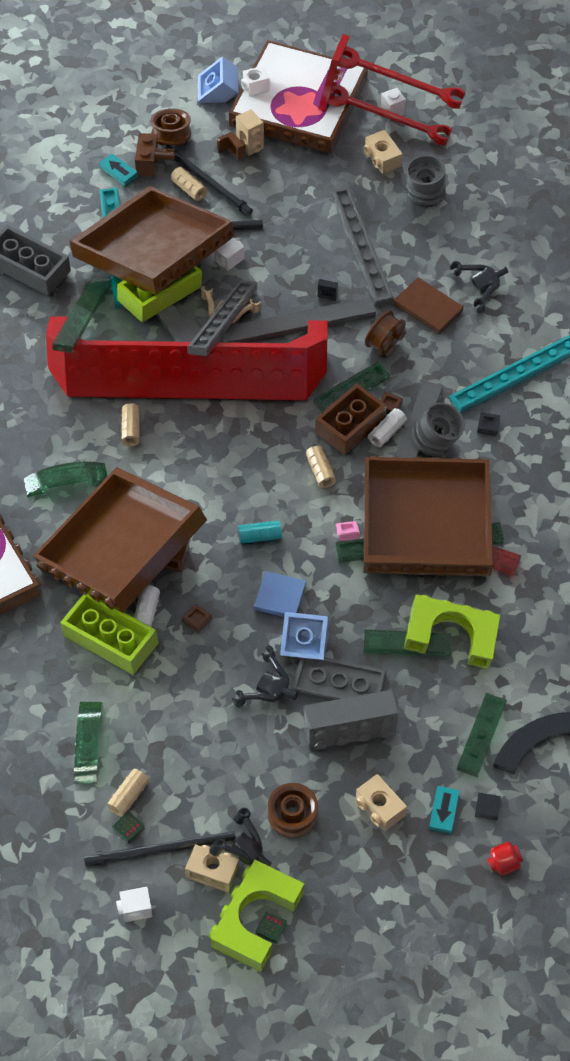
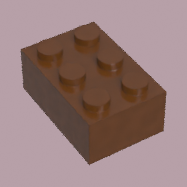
[315,383,387,455]

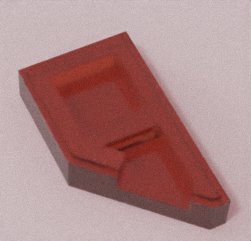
[492,546,521,576]

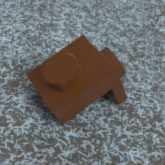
[217,131,245,161]

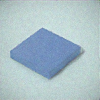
[254,571,306,617]

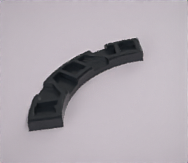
[493,712,570,774]

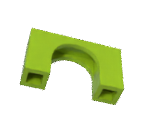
[404,595,500,669]
[209,860,305,972]

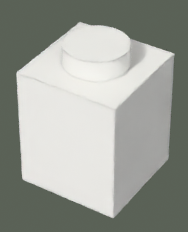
[380,88,406,121]
[214,238,244,271]

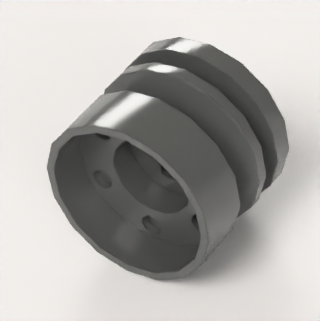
[406,155,446,206]
[412,402,465,457]

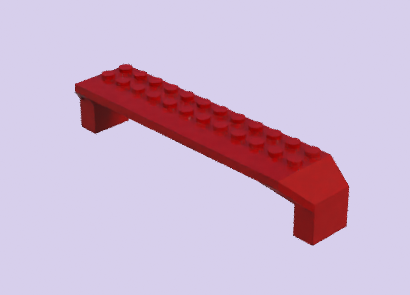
[46,316,328,400]

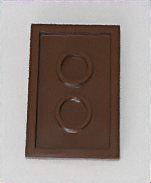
[394,277,464,334]

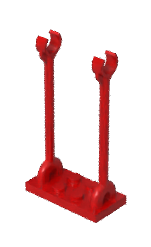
[318,34,465,146]

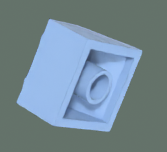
[198,56,239,103]
[280,612,331,660]

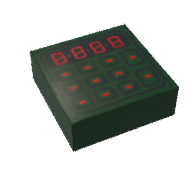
[112,811,145,844]
[256,911,287,944]

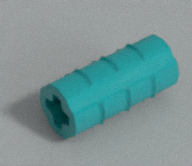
[238,520,282,544]

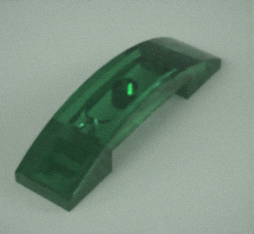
[24,461,107,497]
[74,701,103,784]

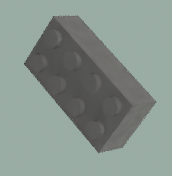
[0,225,71,296]
[304,690,398,750]

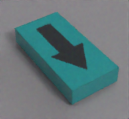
[99,153,138,186]
[429,786,460,834]

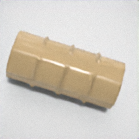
[171,167,207,201]
[121,403,140,446]
[306,445,336,489]
[107,769,149,817]

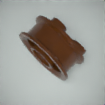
[150,108,191,145]
[365,310,406,356]
[268,783,318,838]

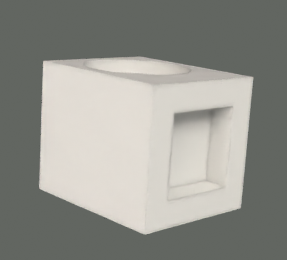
[241,66,270,97]
[116,887,153,922]

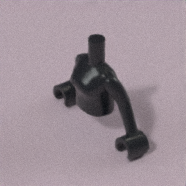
[450,261,509,313]
[231,645,298,707]
[209,807,272,867]

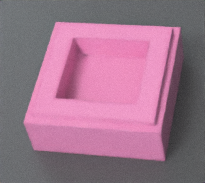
[336,521,360,541]

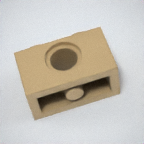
[236,109,264,156]
[364,130,403,174]
[356,774,407,831]
[185,844,239,893]

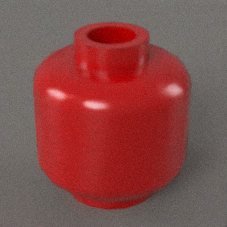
[487,842,524,876]

